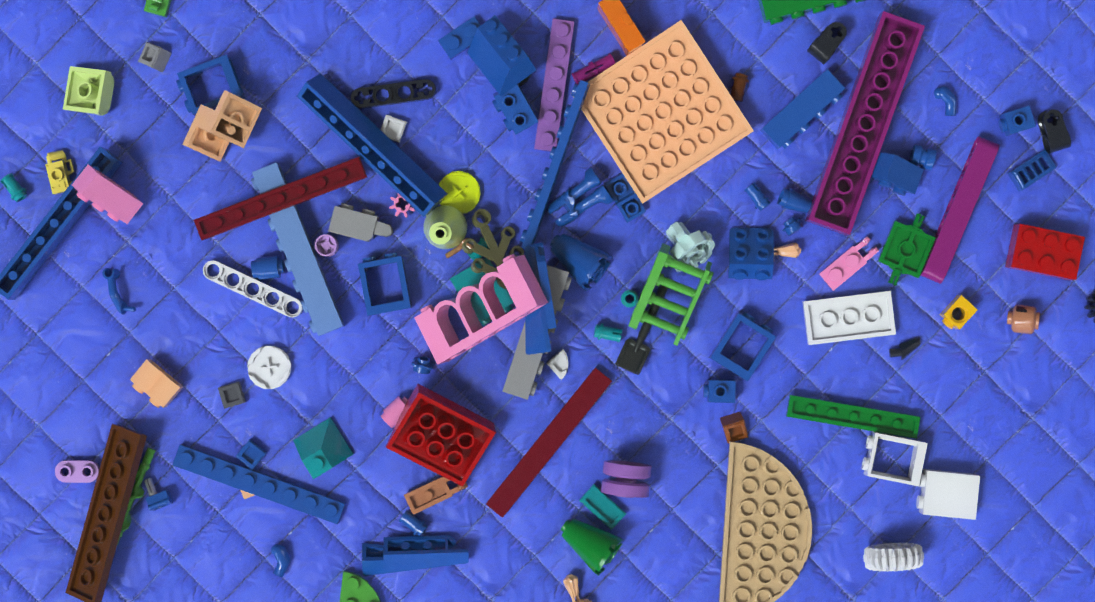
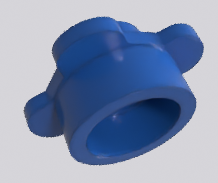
[412,356,435,374]

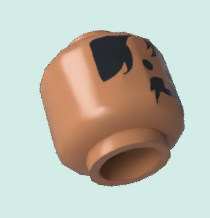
[1007,304,1040,334]

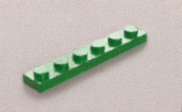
[786,395,920,439]

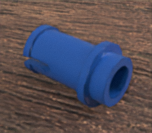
[744,182,771,211]
[399,510,428,536]

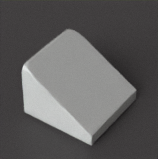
[138,42,171,72]

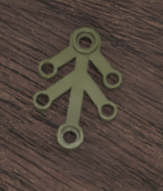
[462,209,524,289]

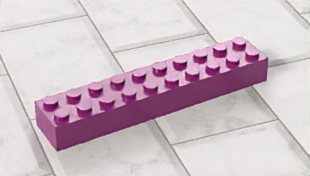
[805,11,925,236]

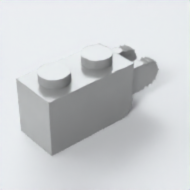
[328,203,394,242]

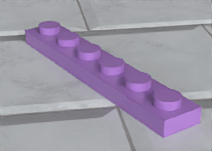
[534,19,574,152]

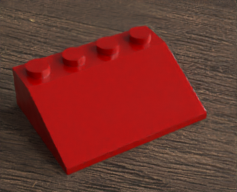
[386,384,496,487]

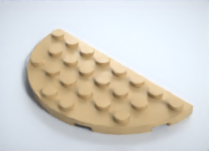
[719,441,812,602]

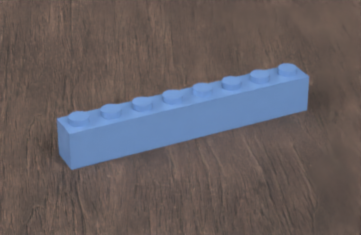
[251,162,345,336]

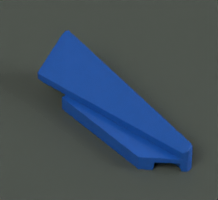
[525,243,557,355]
[362,535,469,576]

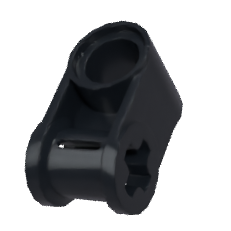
[807,22,847,65]
[1037,110,1071,154]

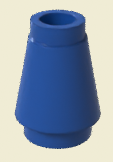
[777,188,812,213]

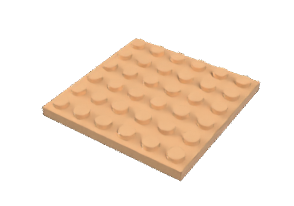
[573,20,754,204]

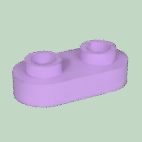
[55,460,100,483]

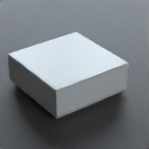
[381,115,407,143]

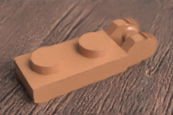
[404,476,468,515]

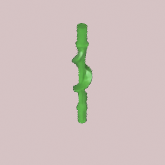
[116,447,156,548]

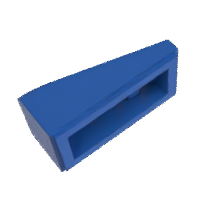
[1007,149,1057,191]

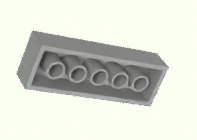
[502,265,572,400]

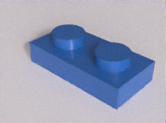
[438,16,481,60]

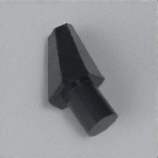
[889,337,920,360]

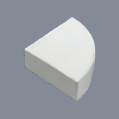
[547,349,568,380]

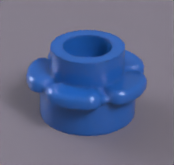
[782,217,803,236]

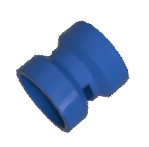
[909,144,937,171]

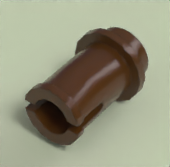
[730,73,749,102]

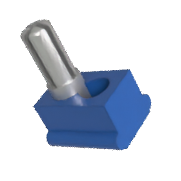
[144,478,173,511]

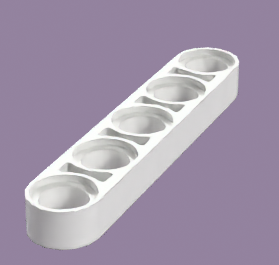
[203,260,303,317]

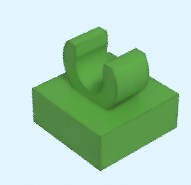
[144,0,171,18]

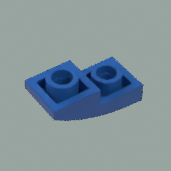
[604,172,646,223]

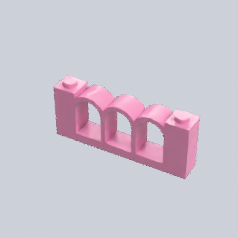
[414,254,548,365]

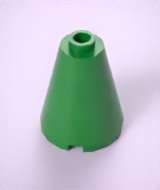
[561,518,623,576]

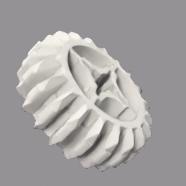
[863,542,924,572]

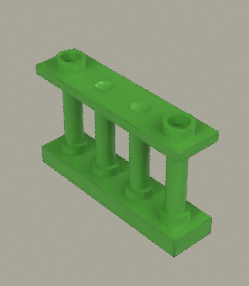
[628,243,714,346]

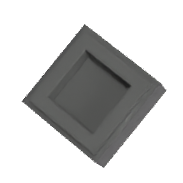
[218,381,246,409]

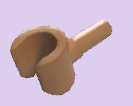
[445,238,473,258]

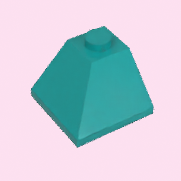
[293,417,353,479]

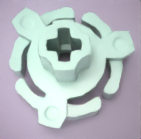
[666,222,715,272]

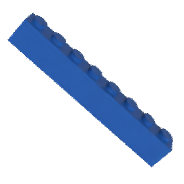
[296,73,448,217]
[0,147,123,300]

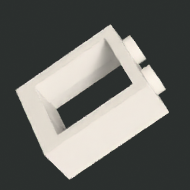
[861,431,928,486]

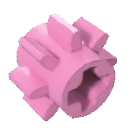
[389,193,416,218]

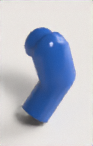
[934,86,956,116]
[271,544,291,577]

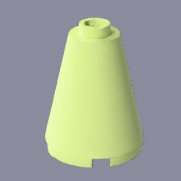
[424,205,467,249]

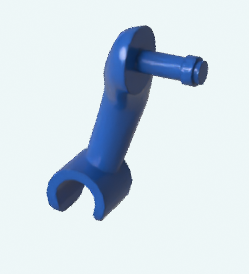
[102,268,136,315]

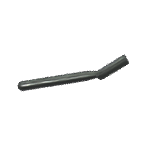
[615,285,668,375]

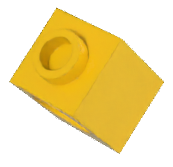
[939,295,977,330]

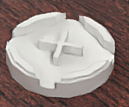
[247,346,292,389]

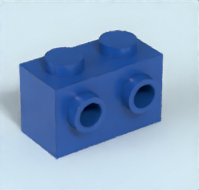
[492,84,539,135]
[871,152,924,196]

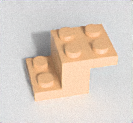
[182,90,262,162]

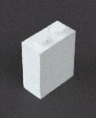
[916,469,980,520]

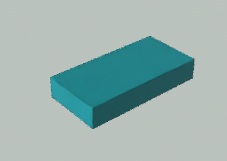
[579,484,626,530]

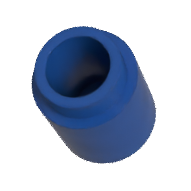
[251,256,284,280]

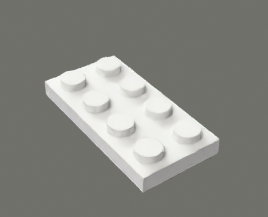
[802,291,896,345]

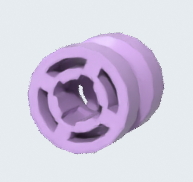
[315,234,339,257]

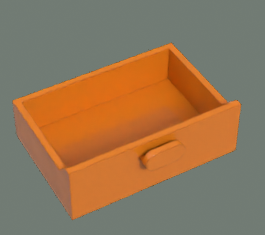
[597,0,646,56]

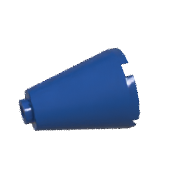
[550,234,613,291]

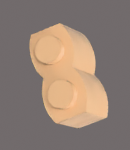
[130,359,183,408]

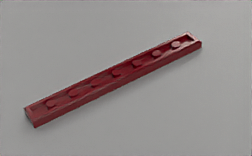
[194,157,368,241]
[486,368,612,518]

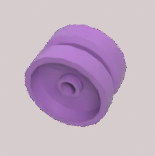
[601,460,652,498]

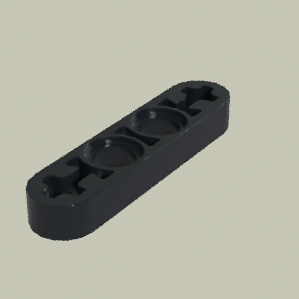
[351,79,436,109]

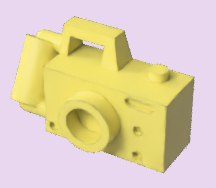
[45,150,75,195]

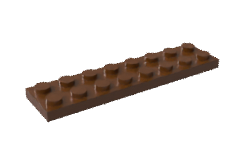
[65,424,147,602]

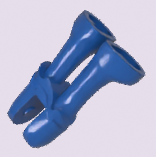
[547,167,614,227]

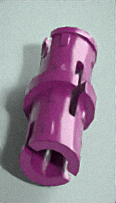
[571,53,615,84]

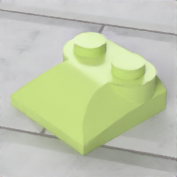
[63,66,115,116]

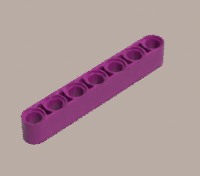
[920,136,999,284]

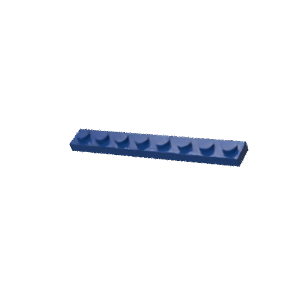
[520,80,590,249]
[173,444,346,525]

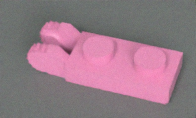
[819,236,879,291]

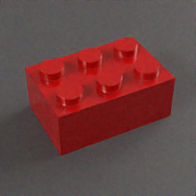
[1005,224,1085,280]

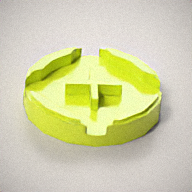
[439,171,481,214]

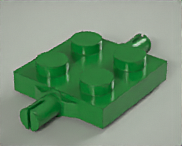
[877,213,936,286]

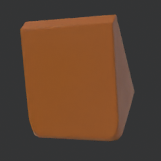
[720,412,748,444]

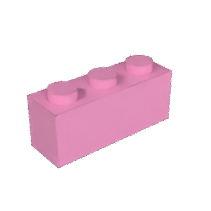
[72,164,143,224]

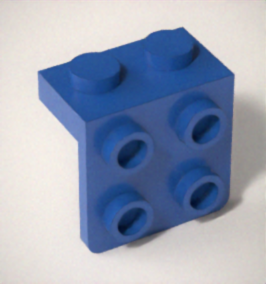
[728,228,774,280]

